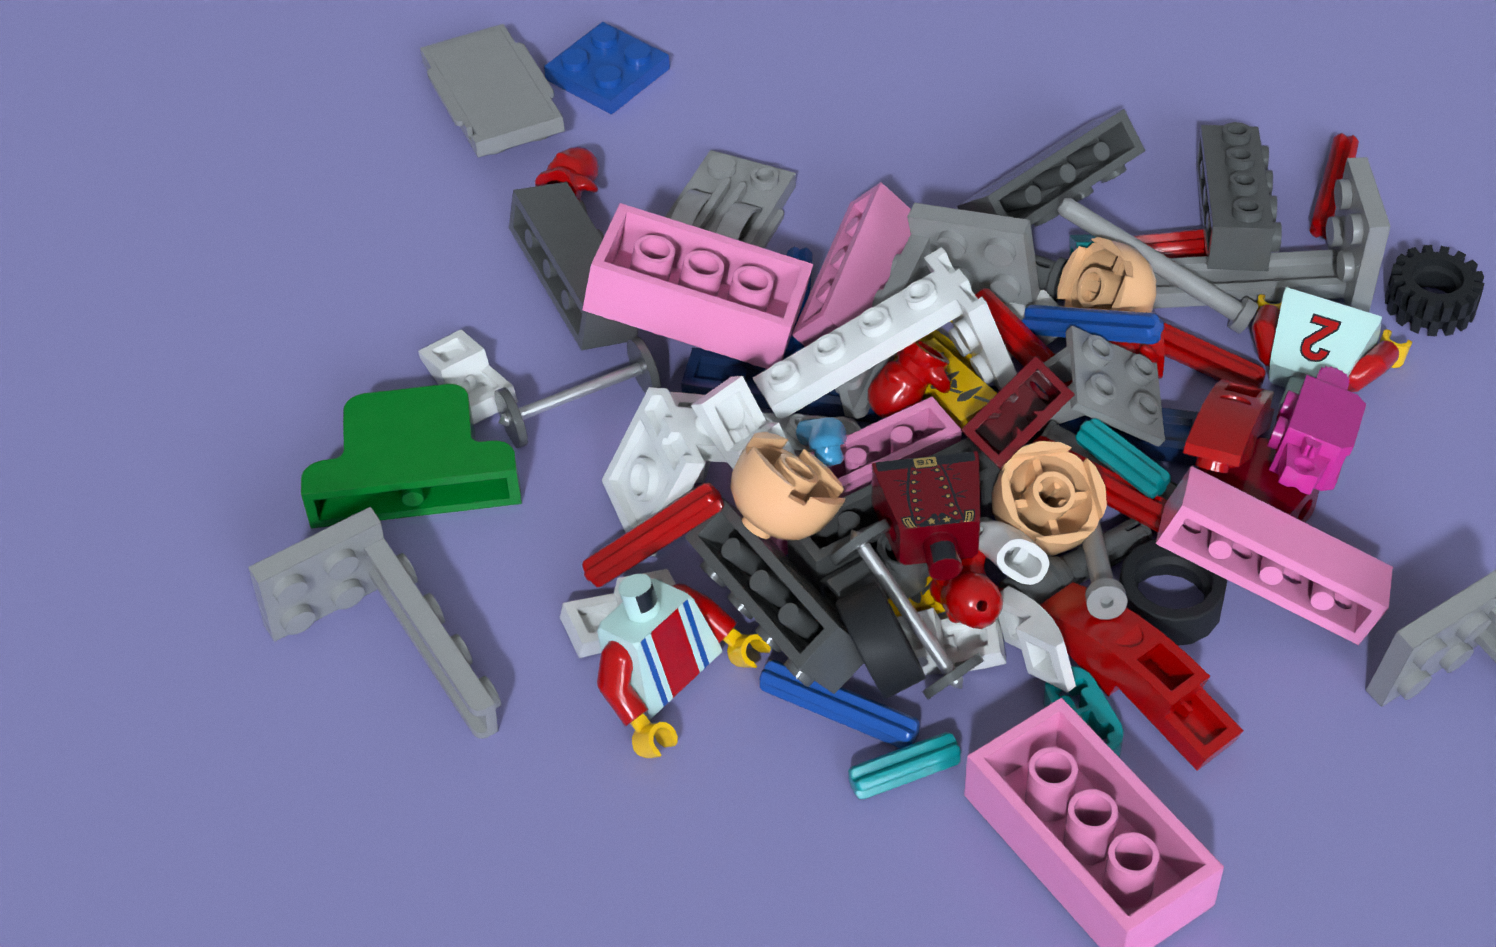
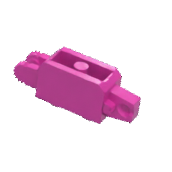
[1267,366,1366,495]

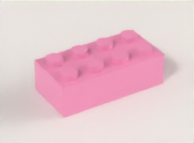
[582,203,813,369]
[964,698,1224,947]

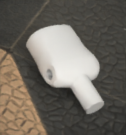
[978,517,1049,585]

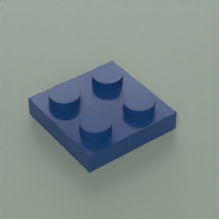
[544,22,670,115]

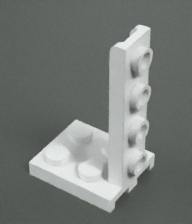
[753,247,1017,418]
[602,387,861,556]

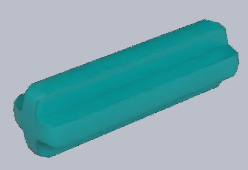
[1075,418,1171,499]
[848,732,961,799]

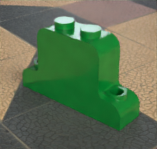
[301,384,522,529]

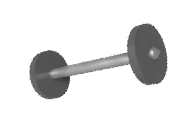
[494,337,661,448]
[830,519,984,700]

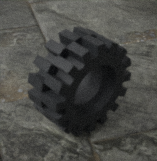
[1385,245,1485,337]

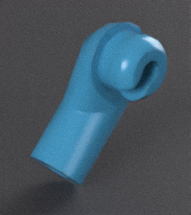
[796,417,847,466]

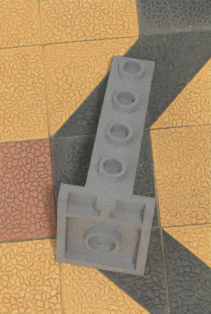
[1153,157,1391,312]
[835,203,1040,418]
[248,507,501,739]
[1366,570,1496,707]

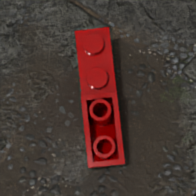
[1183,379,1275,473]
[1040,582,1244,771]

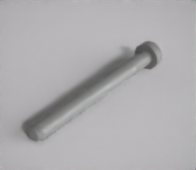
[1057,198,1258,334]
[1082,520,1128,620]

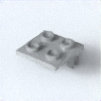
[1039,326,1165,447]

